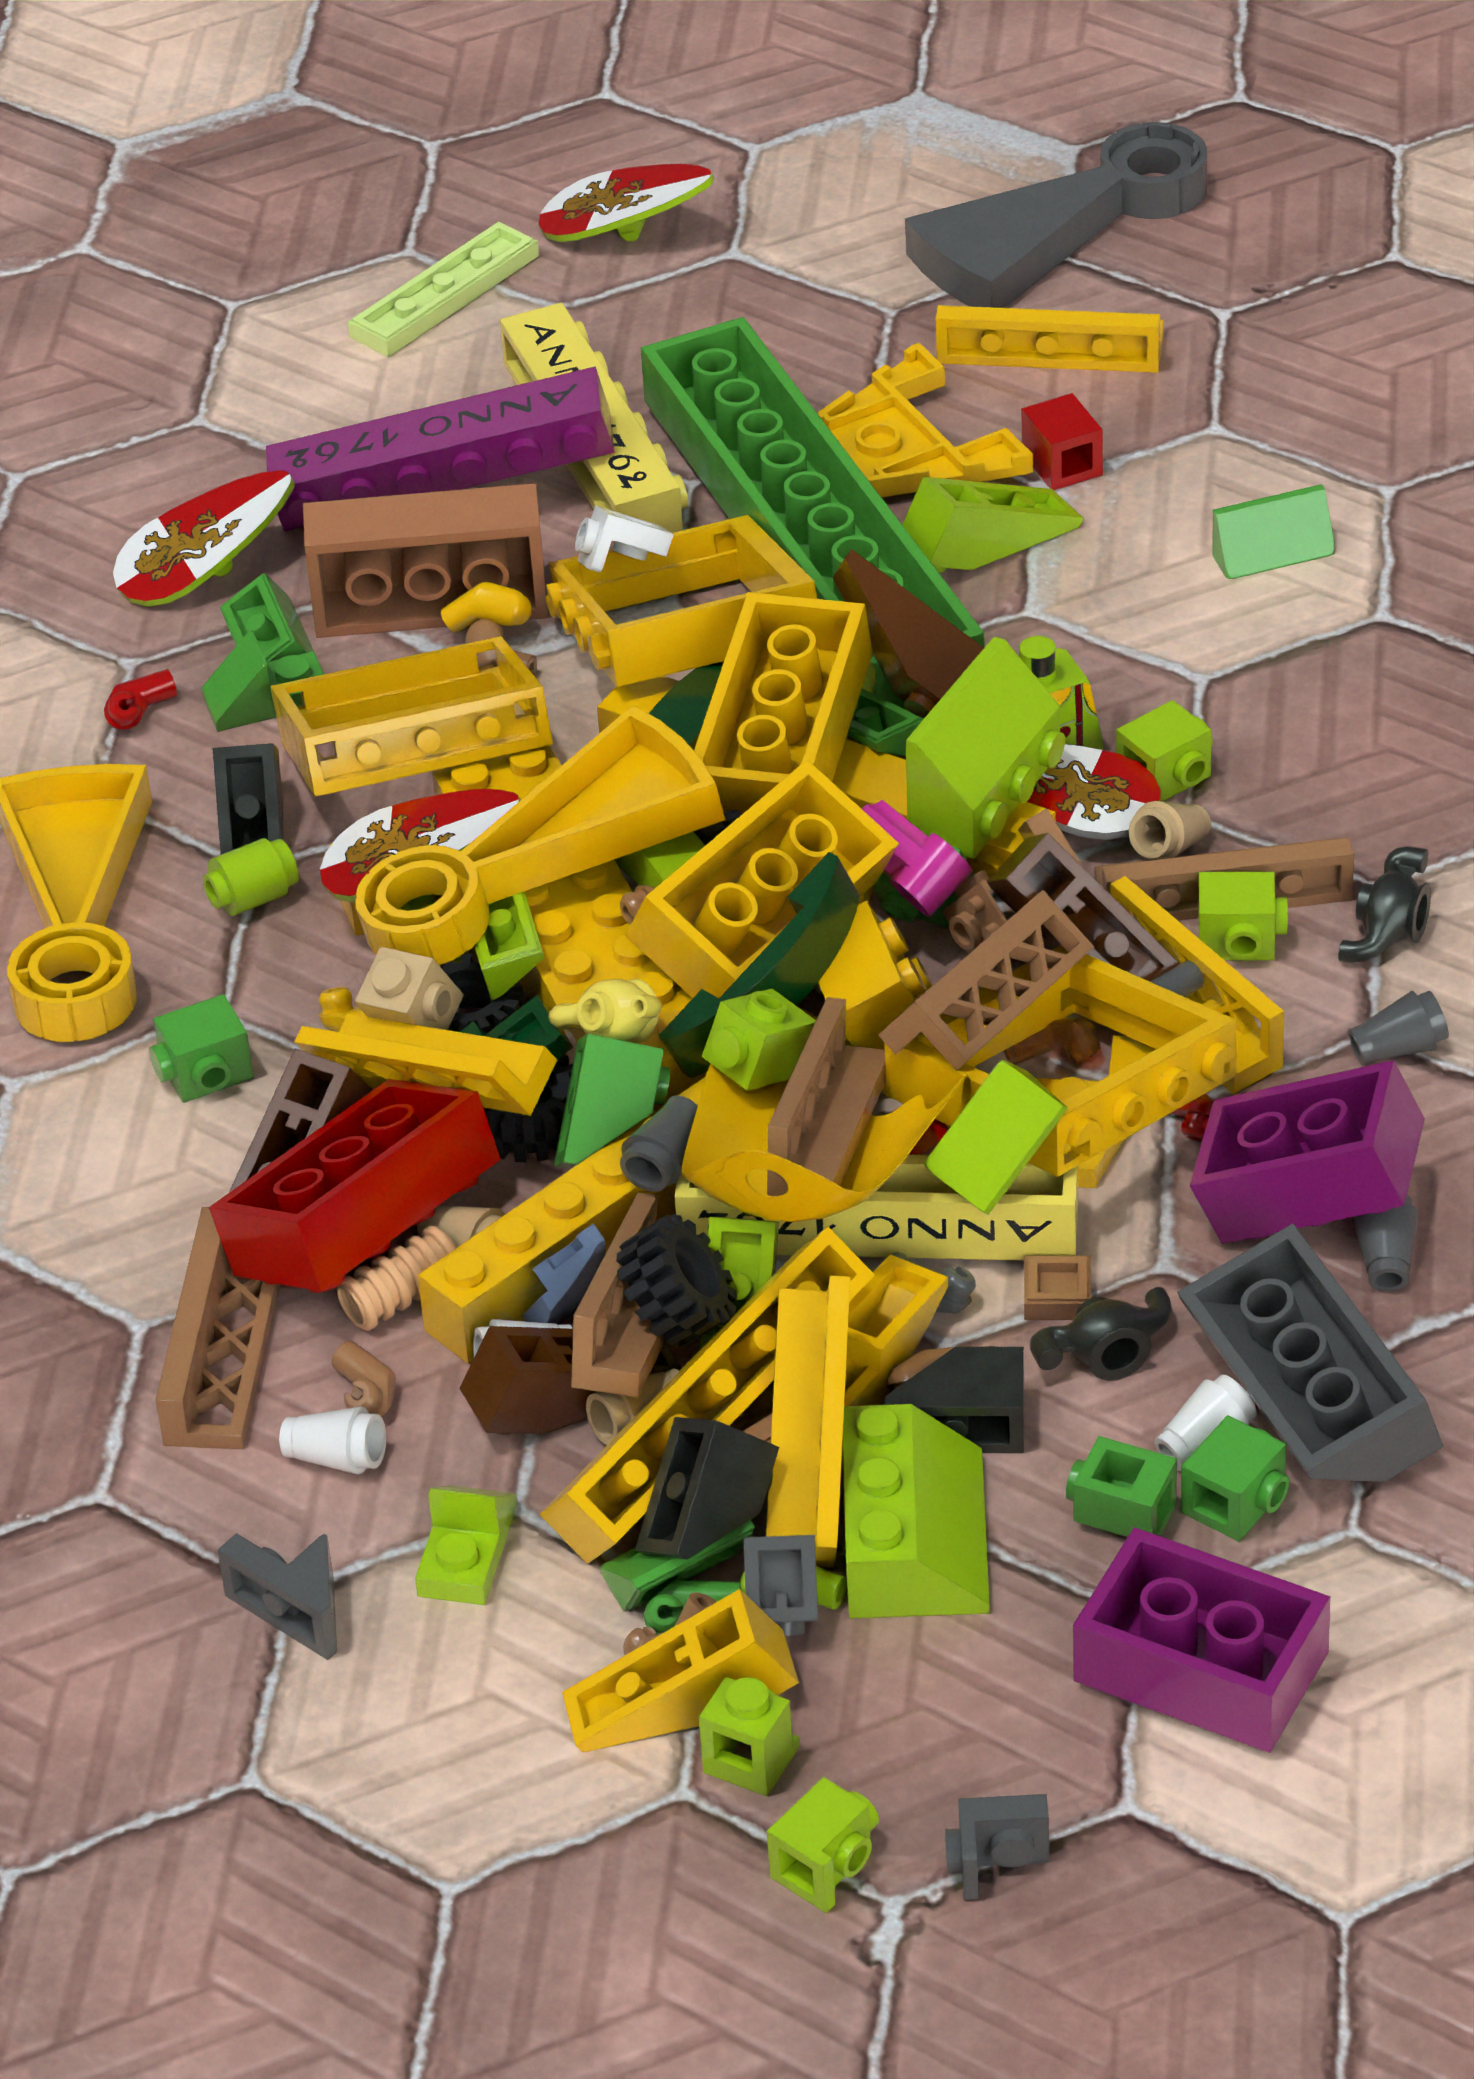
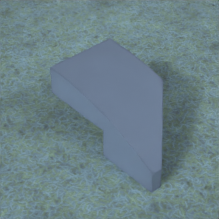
[522,1224,606,1325]

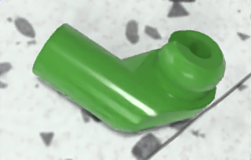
[644,1580,741,1634]

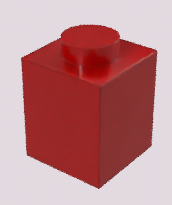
[1021,393,1103,490]

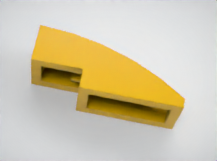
[842,1254,948,1450]

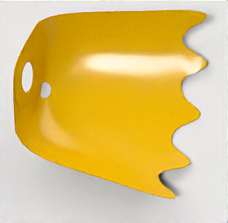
[682,1064,968,1222]

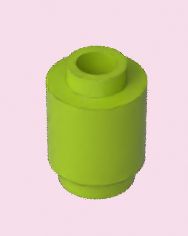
[202,838,299,916]

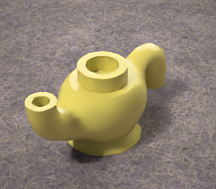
[548,979,662,1043]

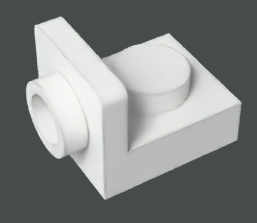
[575,505,674,573]

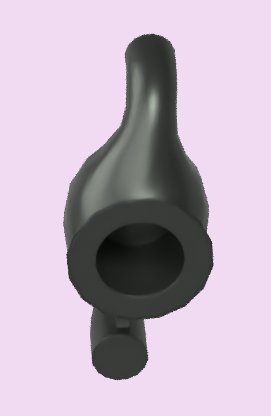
[1338,846,1431,963]
[1030,1287,1172,1381]

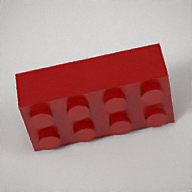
[209,1079,501,1293]

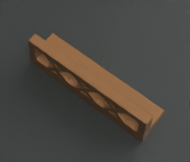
[1094,838,1354,921]
[878,890,1094,1071]
[767,997,886,1196]
[571,1192,665,1397]
[155,1207,280,1449]

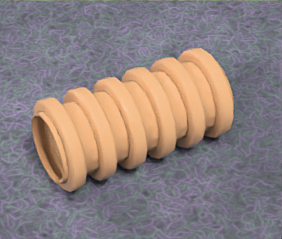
[337,1226,456,1331]

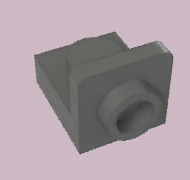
[743,1534,819,1636]
[945,1794,1049,1900]

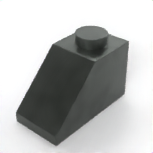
[212,743,283,855]
[885,1346,1024,1453]
[635,1417,779,1560]

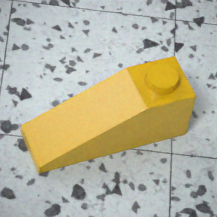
[562,1589,799,1752]

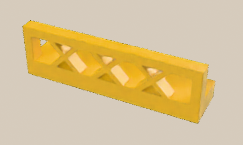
[935,305,1164,373]
[1110,876,1284,1094]
[294,1013,557,1116]
[766,1276,850,1568]

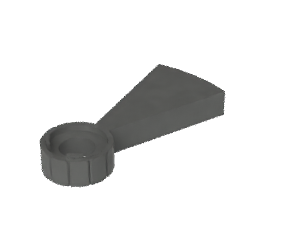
[905,122,1207,308]

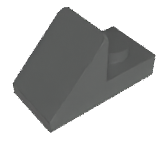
[217,1533,337,1660]

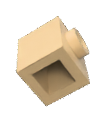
[354,947,464,1030]

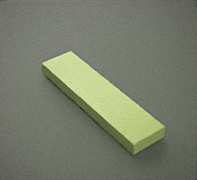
[348,222,539,357]

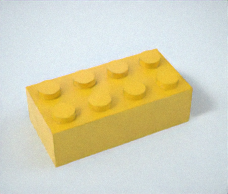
[694,592,873,813]
[625,759,899,998]

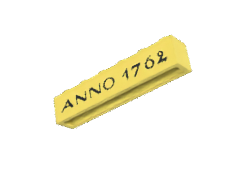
[500,302,688,542]
[675,1155,1078,1260]

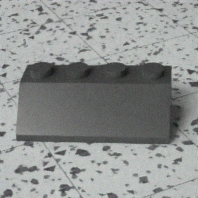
[1177,1223,1444,1482]

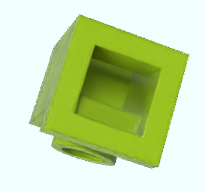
[699,1677,800,1797]
[767,1776,879,1913]

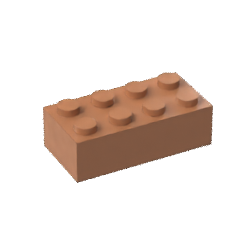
[303,483,548,638]

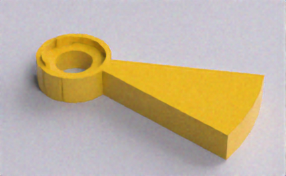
[355,705,726,965]
[0,764,152,1042]

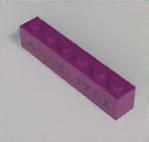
[266,366,615,532]

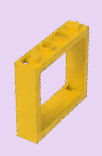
[545,515,817,687]
[270,636,553,797]
[884,945,1237,1177]

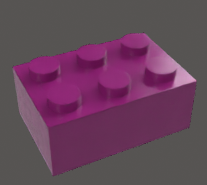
[1190,1060,1425,1244]
[1073,1527,1331,1753]

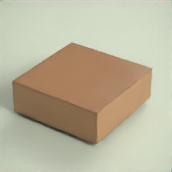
[1024,1256,1091,1320]

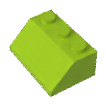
[906,636,1065,859]
[843,1404,990,1619]

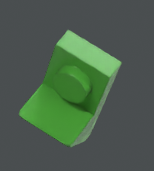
[201,630,324,732]

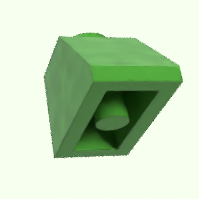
[554,1033,670,1169]

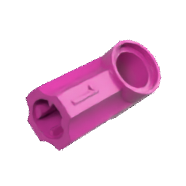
[862,800,973,917]

